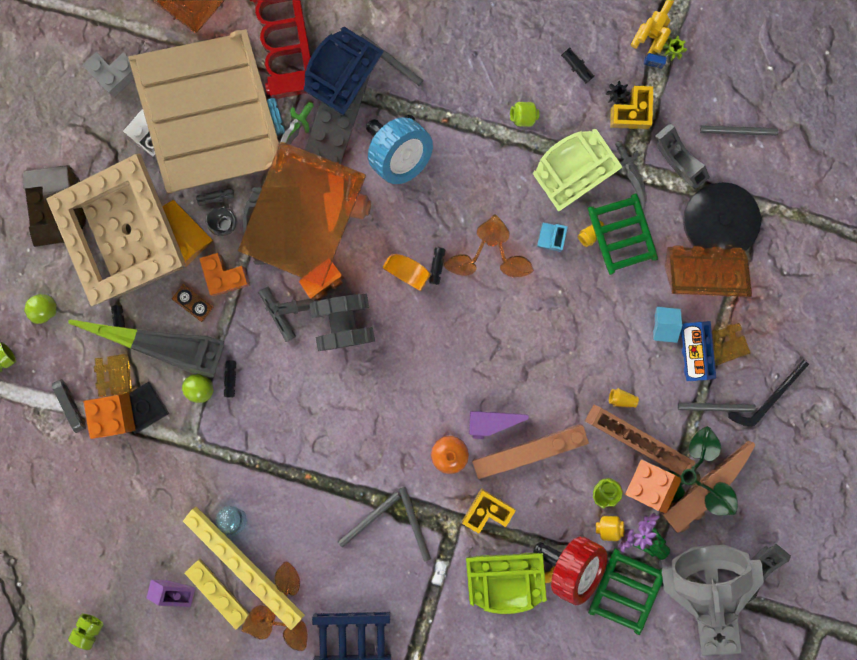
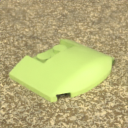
[533,129,623,211]

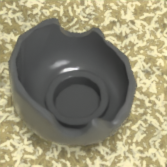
[205,207,237,236]

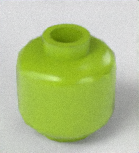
[510,102,539,127]

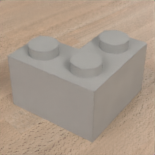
[83,52,134,98]

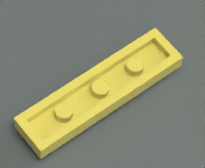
[185,559,251,630]

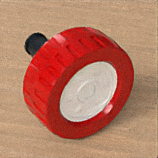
[533,537,607,605]

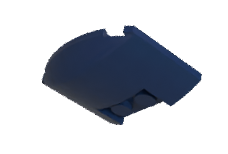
[304,26,384,116]

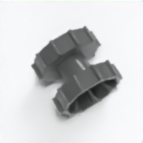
[310,294,375,351]

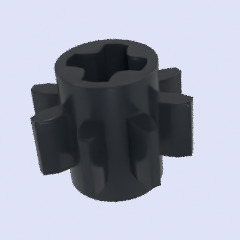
[606,81,631,104]

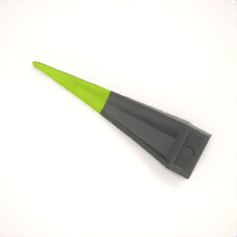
[68,319,225,378]

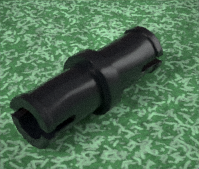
[561,47,595,84]

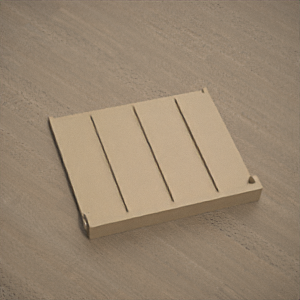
[128,29,284,194]

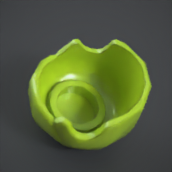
[24,294,57,324]
[182,374,214,403]
[593,478,623,509]

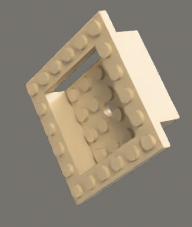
[46,154,186,306]

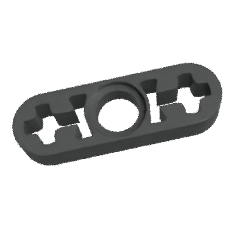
[52,379,86,433]

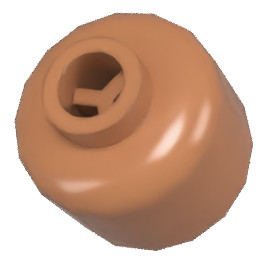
[342,193,371,219]

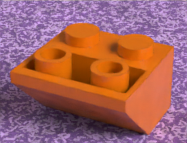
[299,258,344,301]

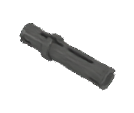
[258,286,296,342]

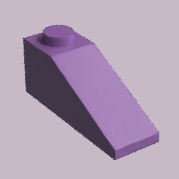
[469,411,529,439]

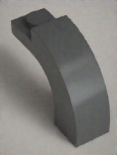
[655,124,710,190]
[737,544,791,602]

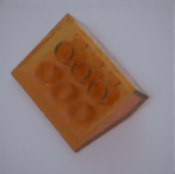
[665,245,752,297]

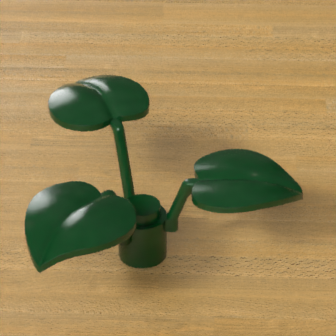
[667,426,738,516]

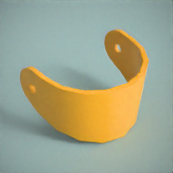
[383,254,431,291]

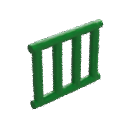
[588,193,658,275]
[588,548,663,635]

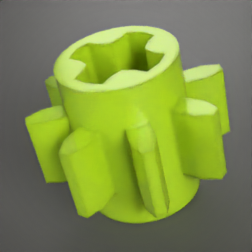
[663,35,687,61]

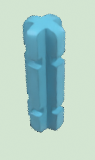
[267,98,285,136]

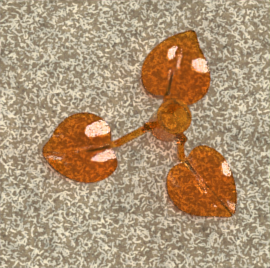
[443,214,534,277]
[241,561,308,651]

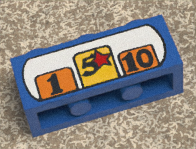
[680,321,716,381]

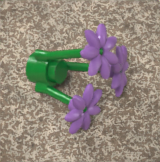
[619,513,670,560]

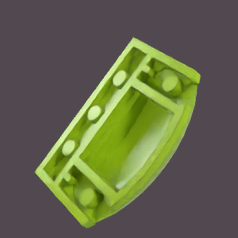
[466,553,547,614]

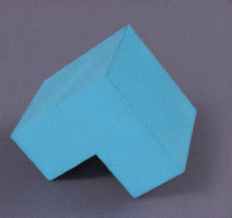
[537,223,568,252]
[653,307,682,343]

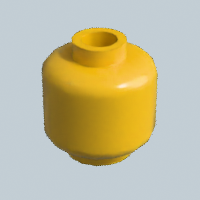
[596,516,625,541]

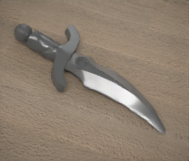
[615,141,646,208]

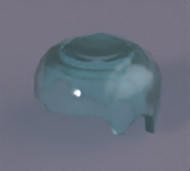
[215,506,247,535]

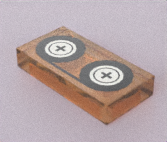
[172,284,214,322]

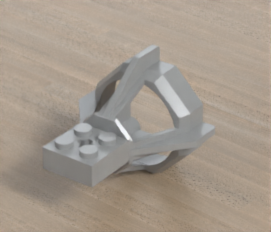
[662,544,764,656]

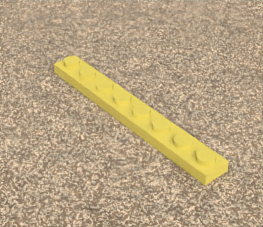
[183,507,305,630]

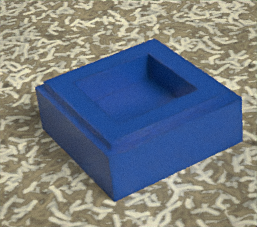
[644,53,667,69]

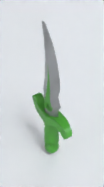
[278,101,314,163]

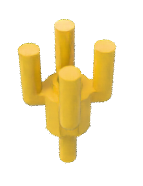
[631,0,675,55]

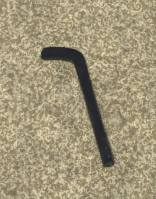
[728,359,809,427]

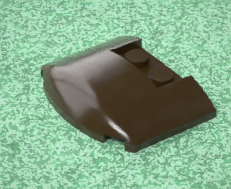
[23,165,87,247]

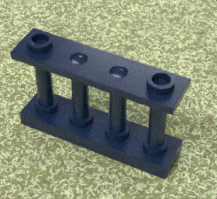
[312,612,391,660]

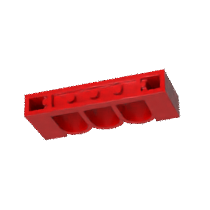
[250,0,311,99]

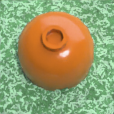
[431,436,469,474]

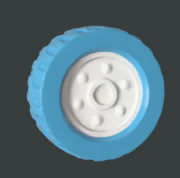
[366,117,433,184]

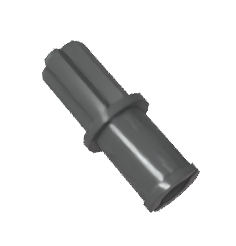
[276,299,314,316]

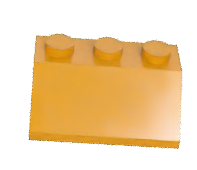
[162,200,213,267]

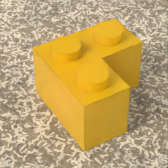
[610,86,654,129]
[462,488,516,534]

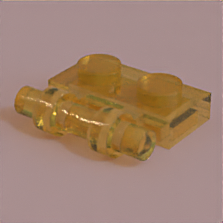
[712,323,750,366]
[93,354,132,397]

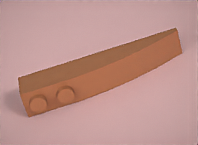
[585,405,695,475]
[472,424,589,479]
[660,441,755,533]

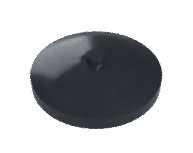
[683,182,761,259]

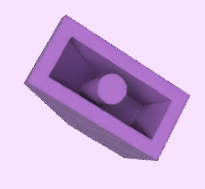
[146,580,195,607]

